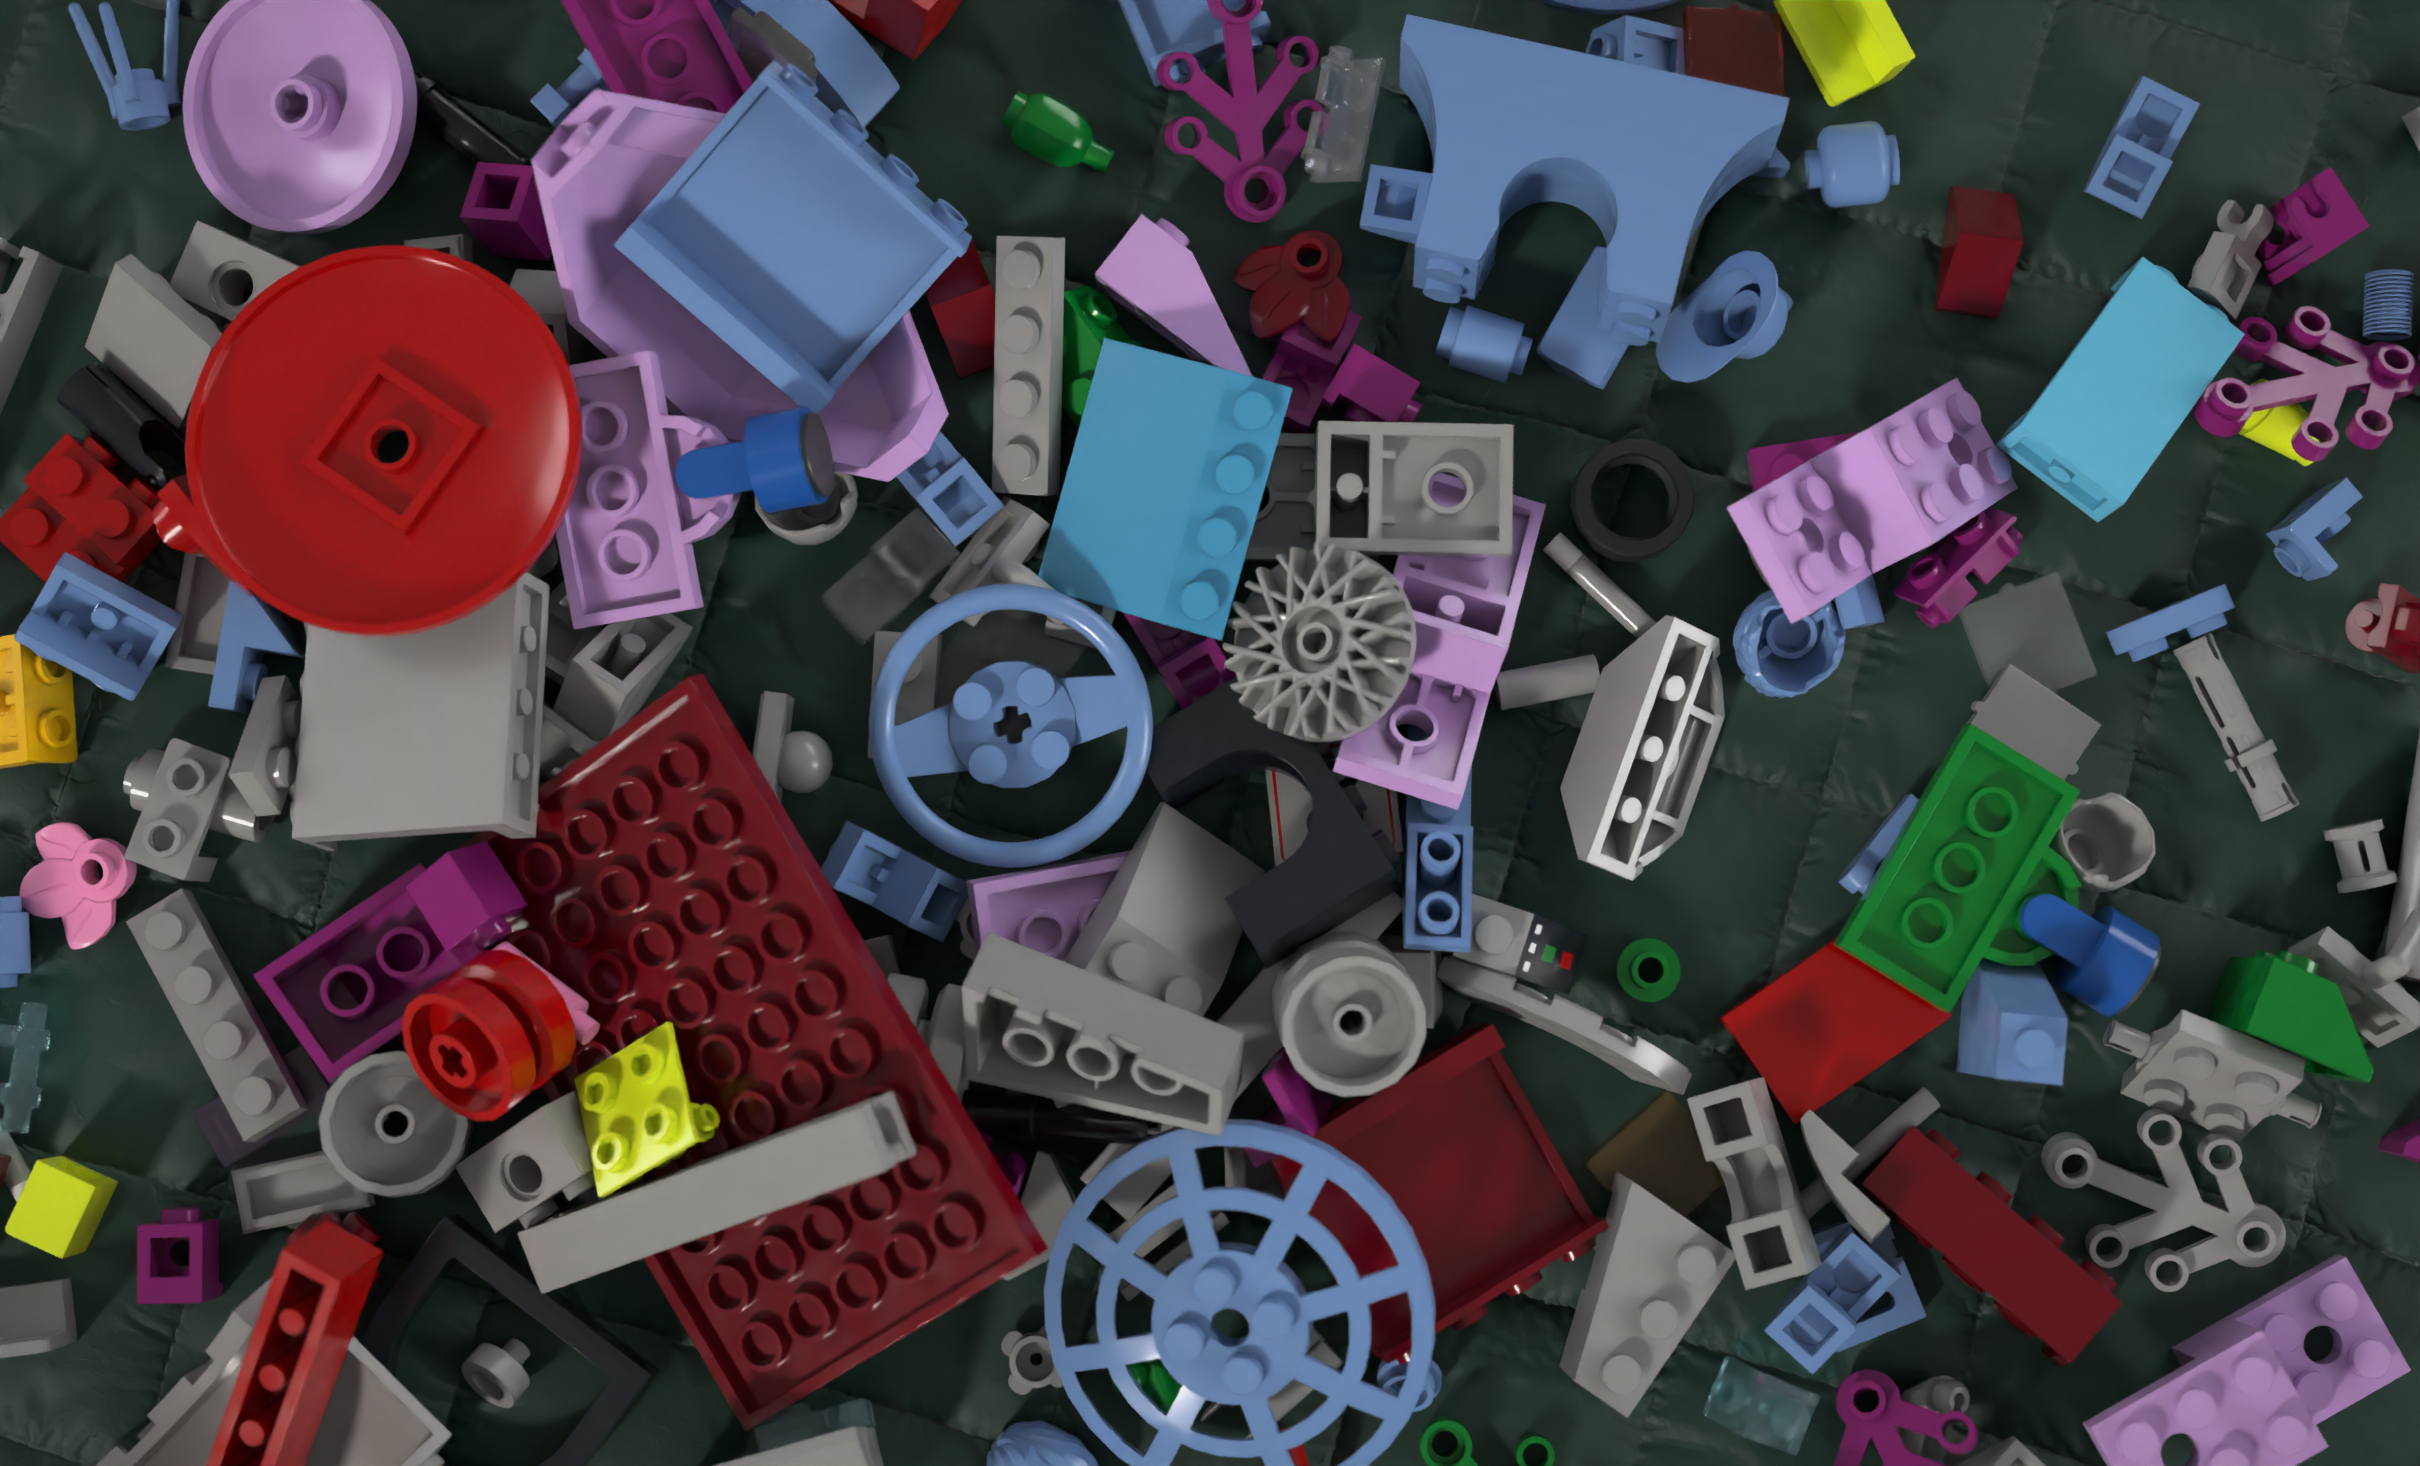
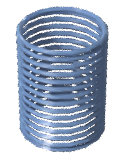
[2362,269,2414,341]

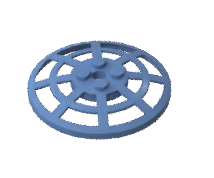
[1044,1119,1435,1466]

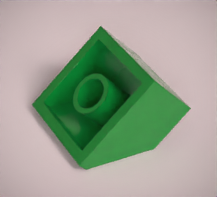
[2206,950,2374,1083]

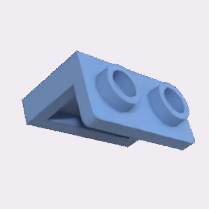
[14,552,184,701]

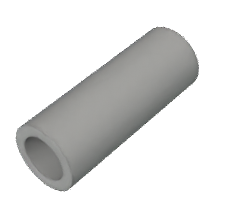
[1494,654,1600,710]

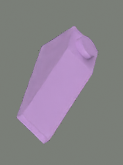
[1095,214,1253,377]

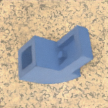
[821,821,968,942]

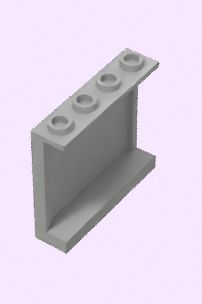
[290,572,550,851]

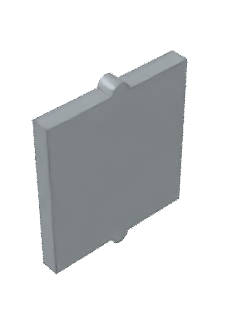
[1966,663,2101,780]

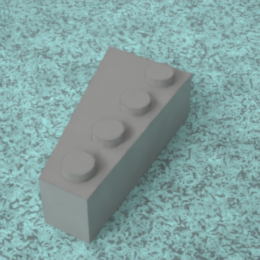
[962,932,1244,1136]

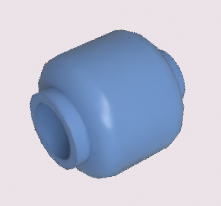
[1805,121,1900,208]

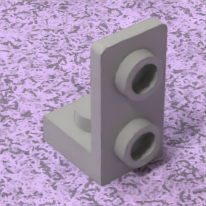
[124,738,233,882]

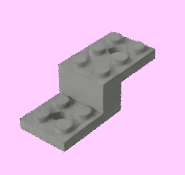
[1244,421,1514,563]

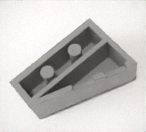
[1559,1171,1736,1418]

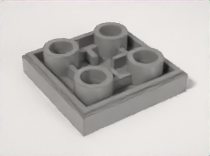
[85,254,222,430]

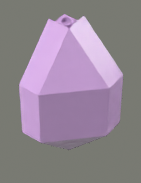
[531,89,949,482]

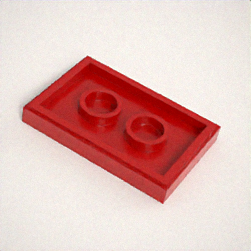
[1718,935,1952,1125]

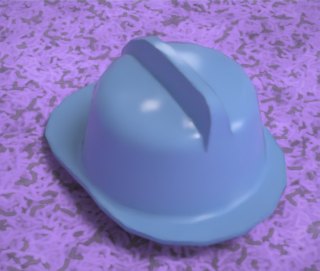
[1656,250,1793,383]

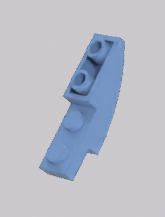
[1402,724,1473,953]

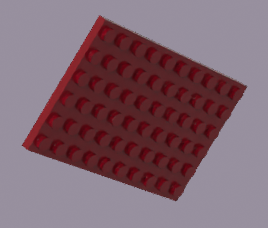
[457,674,1049,1432]

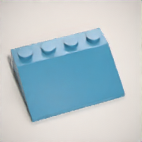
[1038,338,1293,641]

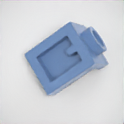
[1586,15,1689,75]
[2265,477,2363,581]

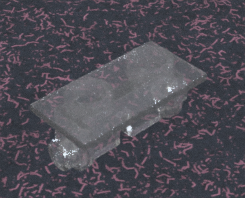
[1301,46,1386,183]

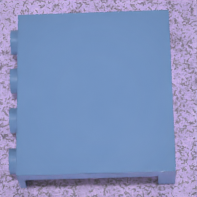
[613,60,972,415]

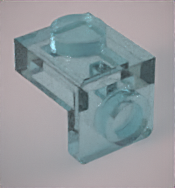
[1703,1356,1820,1456]

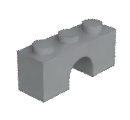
[1687,1077,1822,1290]

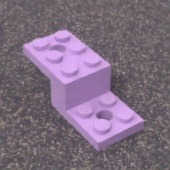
[1727,378,2018,624]
[1333,473,1546,810]
[2083,1254,2411,1466]

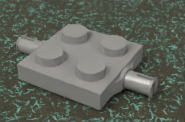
[2103,1009,2322,1142]

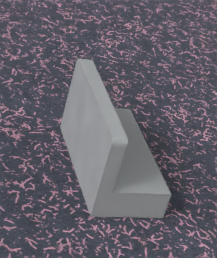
[0,1277,78,1358]

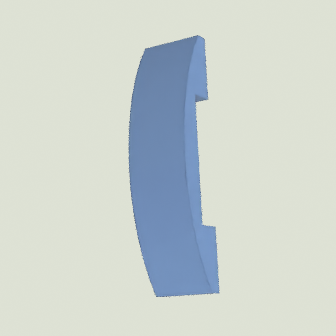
[709,0,901,128]

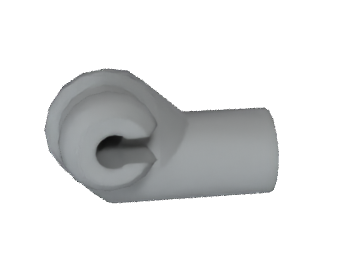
[1896,1376,1970,1456]

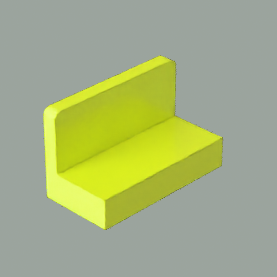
[1774,0,1916,107]

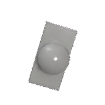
[752,691,833,803]

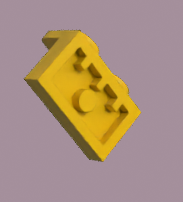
[0,634,78,769]

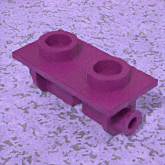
[1892,507,2024,629]

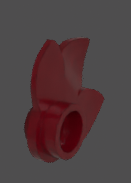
[1233,230,1350,344]

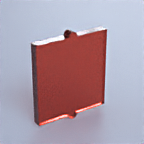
[1682,3,1786,120]

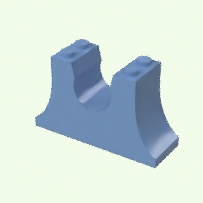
[1399,14,1790,346]

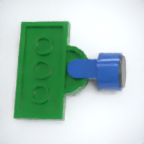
[1833,723,2161,1017]

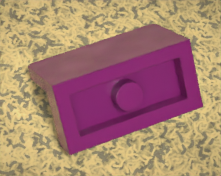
[1243,1045,1333,1168]

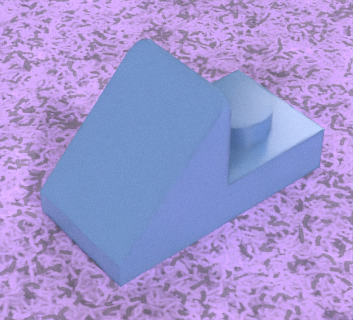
[208,581,306,714]

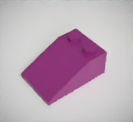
[253,863,484,1085]

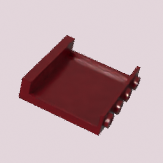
[1266,1022,1609,1364]

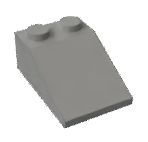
[1063,802,1265,1017]

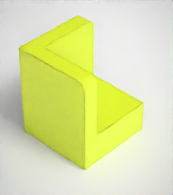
[5,1156,118,1259]

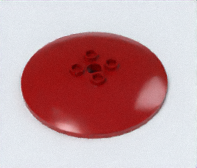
[185,246,583,637]

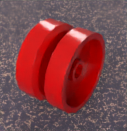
[401,949,576,1121]

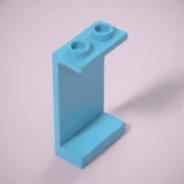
[1996,257,2245,523]

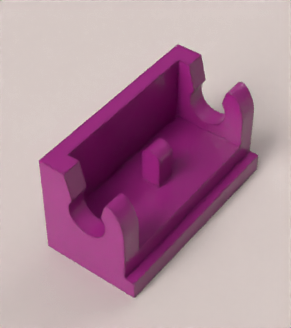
[2255,167,2370,288]

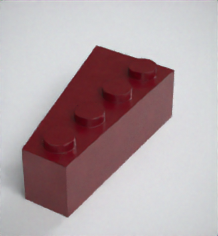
[1860,1126,2122,1367]

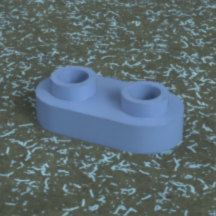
[2106,584,2235,662]

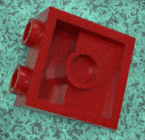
[0,433,162,583]

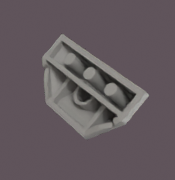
[1560,615,1725,881]

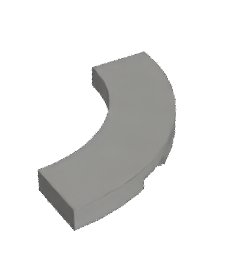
[1436,956,1692,1095]

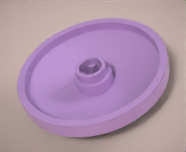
[183,0,417,235]

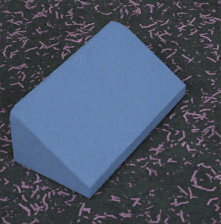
[1537,245,1629,390]

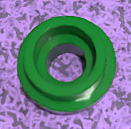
[1616,938,1681,1002]

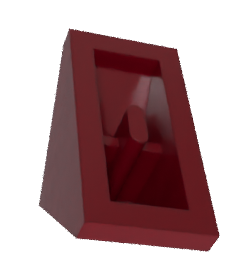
[1934,186,2024,319]
[925,240,995,380]

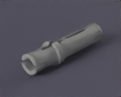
[2173,633,2300,822]

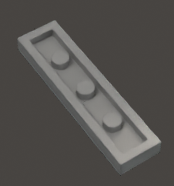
[992,236,1065,496]
[126,888,309,1143]

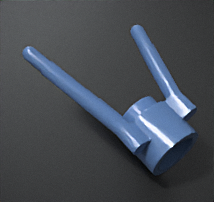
[68,0,181,130]

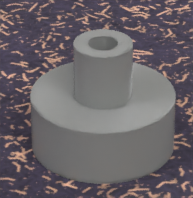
[461,1338,530,1408]

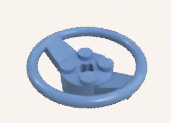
[869,584,1153,868]

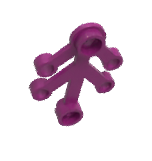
[1157,0,1326,223]
[2194,306,2420,461]
[1833,1370,1979,1466]

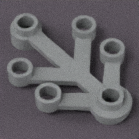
[2041,1108,2286,1292]

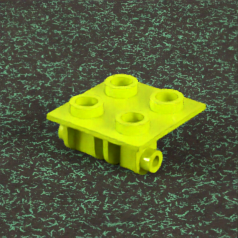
[575,1022,720,1198]

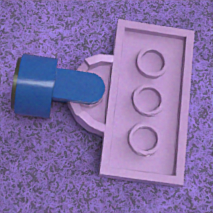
[556,351,834,630]

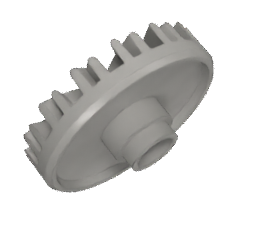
[1223,543,1416,742]

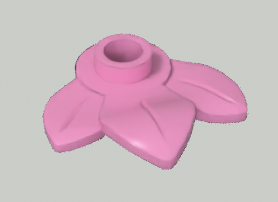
[19,822,137,950]

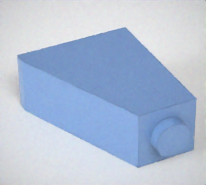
[1956,959,2068,1085]

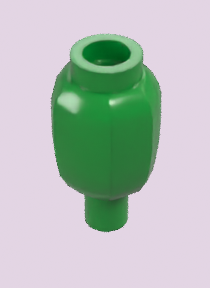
[1001,91,1115,174]

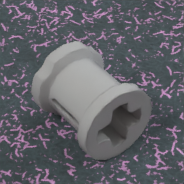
[2323,818,2398,893]

